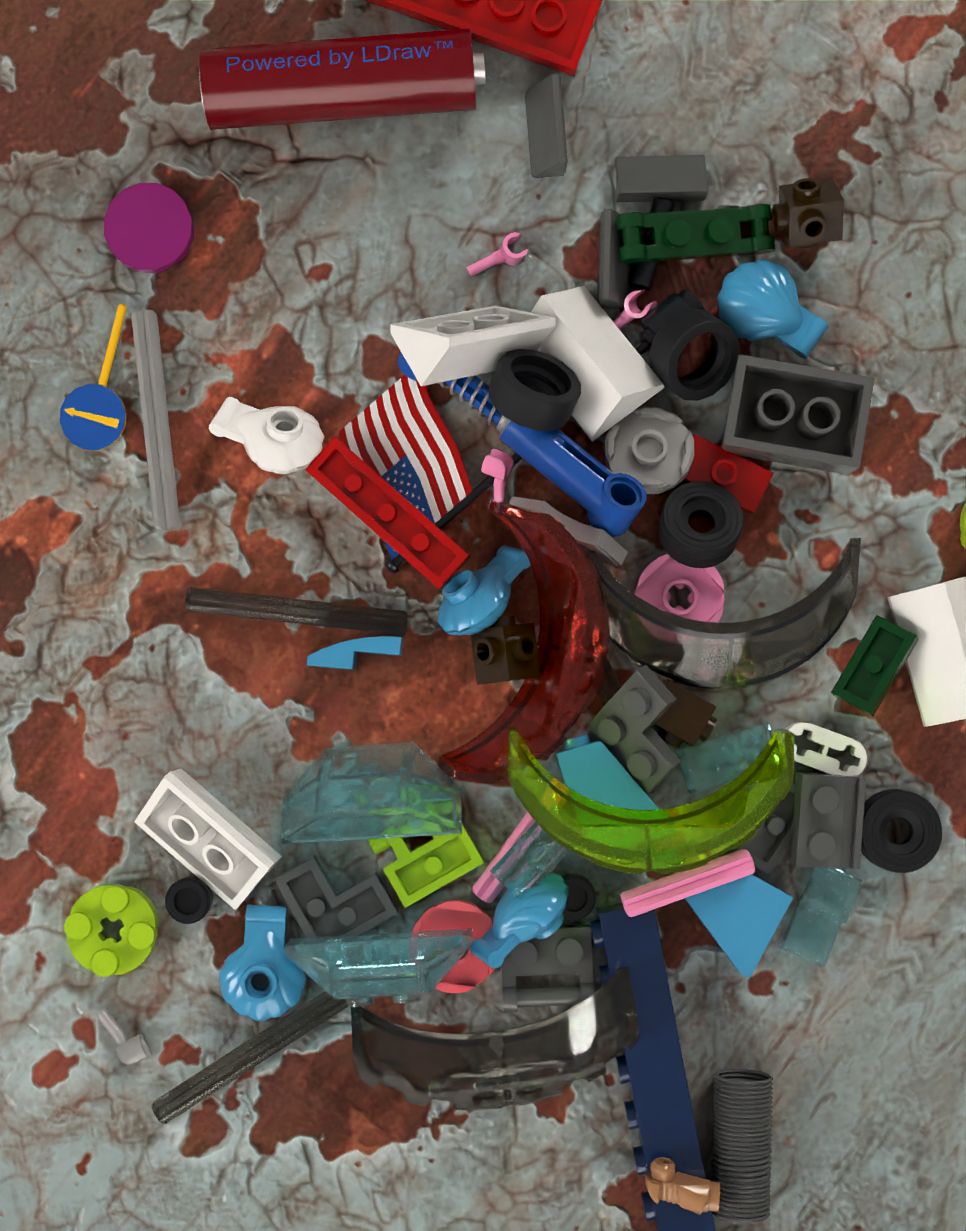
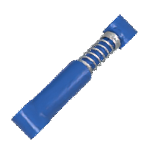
[397,318,646,537]

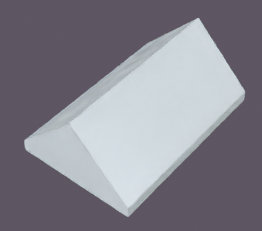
[531,286,665,441]
[390,306,556,386]
[887,576,966,727]
[134,769,282,910]

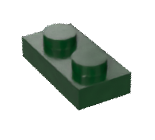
[831,615,919,717]

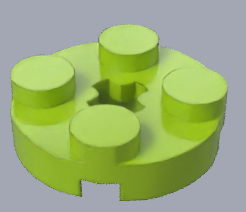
[64,883,159,977]

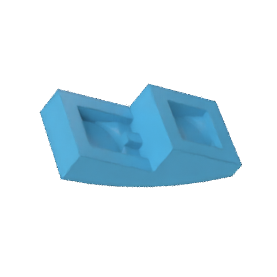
[307,636,403,670]

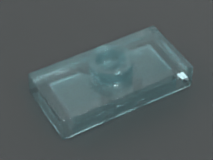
[490,804,585,900]

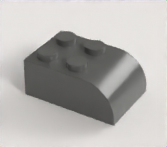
[722,354,875,475]

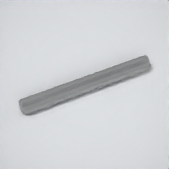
[131,309,180,530]

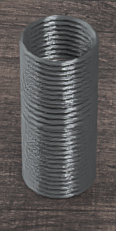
[711,1069,773,1223]

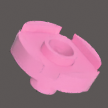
[633,554,725,643]

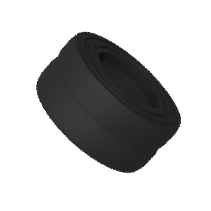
[658,481,743,568]
[861,789,942,873]

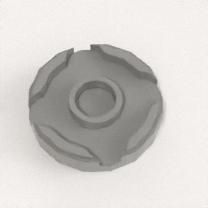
[604,407,695,494]

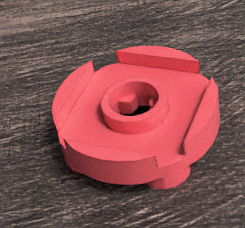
[409,899,495,993]

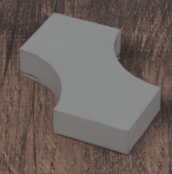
[507,496,628,566]

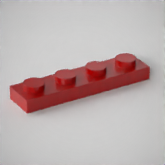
[305,436,470,591]

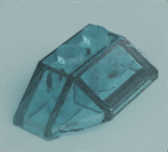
[280,742,462,844]
[285,928,473,1006]

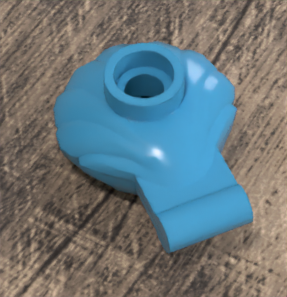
[717,260,829,359]
[438,545,533,636]
[470,873,569,968]
[219,904,306,1021]

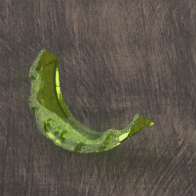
[508,727,794,874]

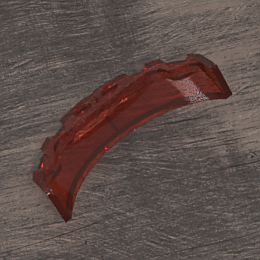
[438,499,610,785]

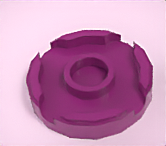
[104,183,194,273]

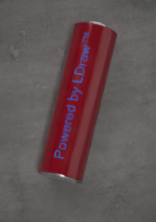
[199,28,486,130]

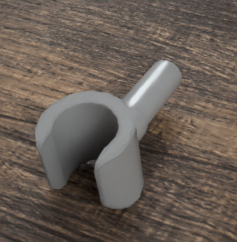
[97,1008,151,1065]

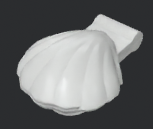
[209,397,325,474]

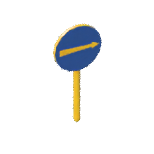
[60,303,127,451]

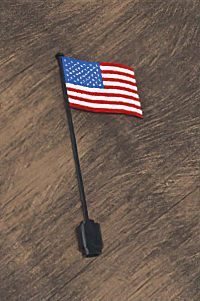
[339,289,705,573]

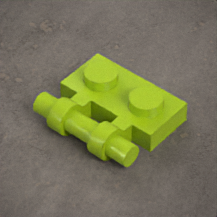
[368,795,484,908]

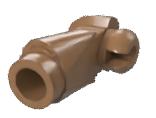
[645,1157,720,1215]

